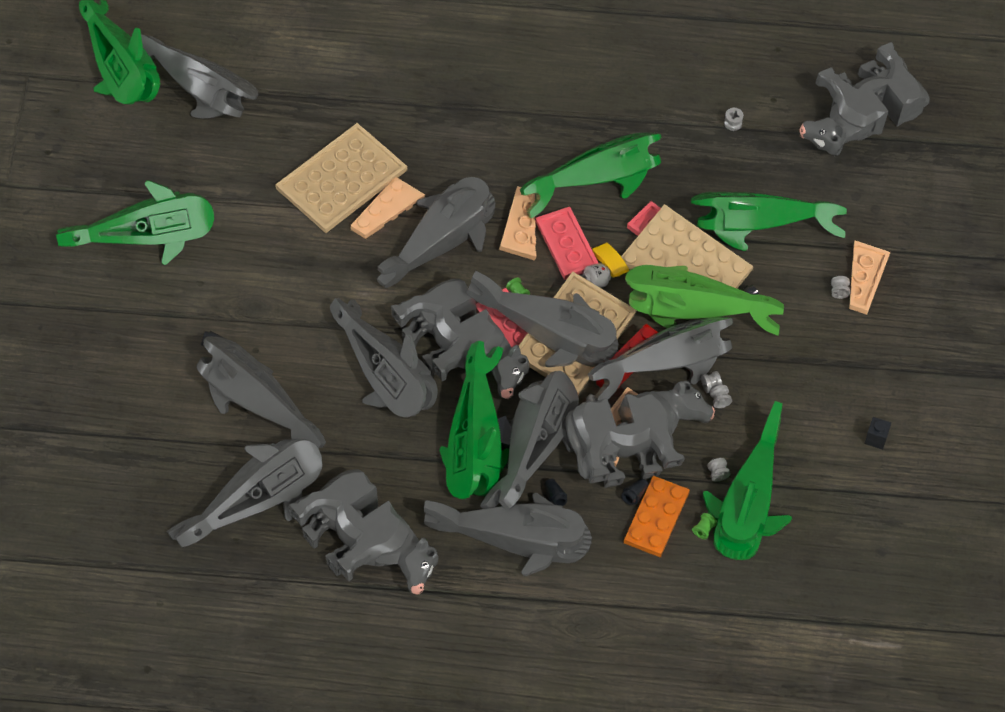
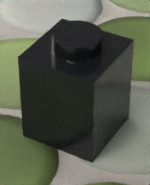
[865,417,892,450]

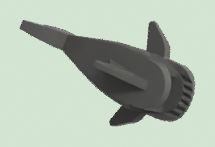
[141,34,258,119]
[377,177,495,288]
[467,271,618,367]
[330,298,438,417]
[588,316,733,401]
[196,336,326,448]
[480,371,579,509]
[167,439,322,547]
[424,493,591,576]

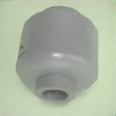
[582,263,611,288]

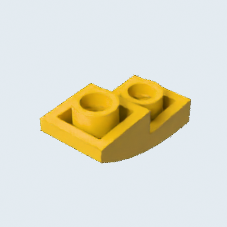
[592,243,629,278]

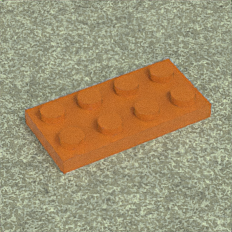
[624,476,690,558]

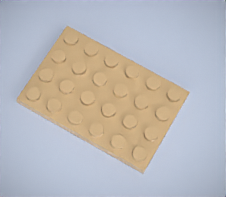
[276,123,407,233]
[621,204,753,288]
[519,272,637,395]

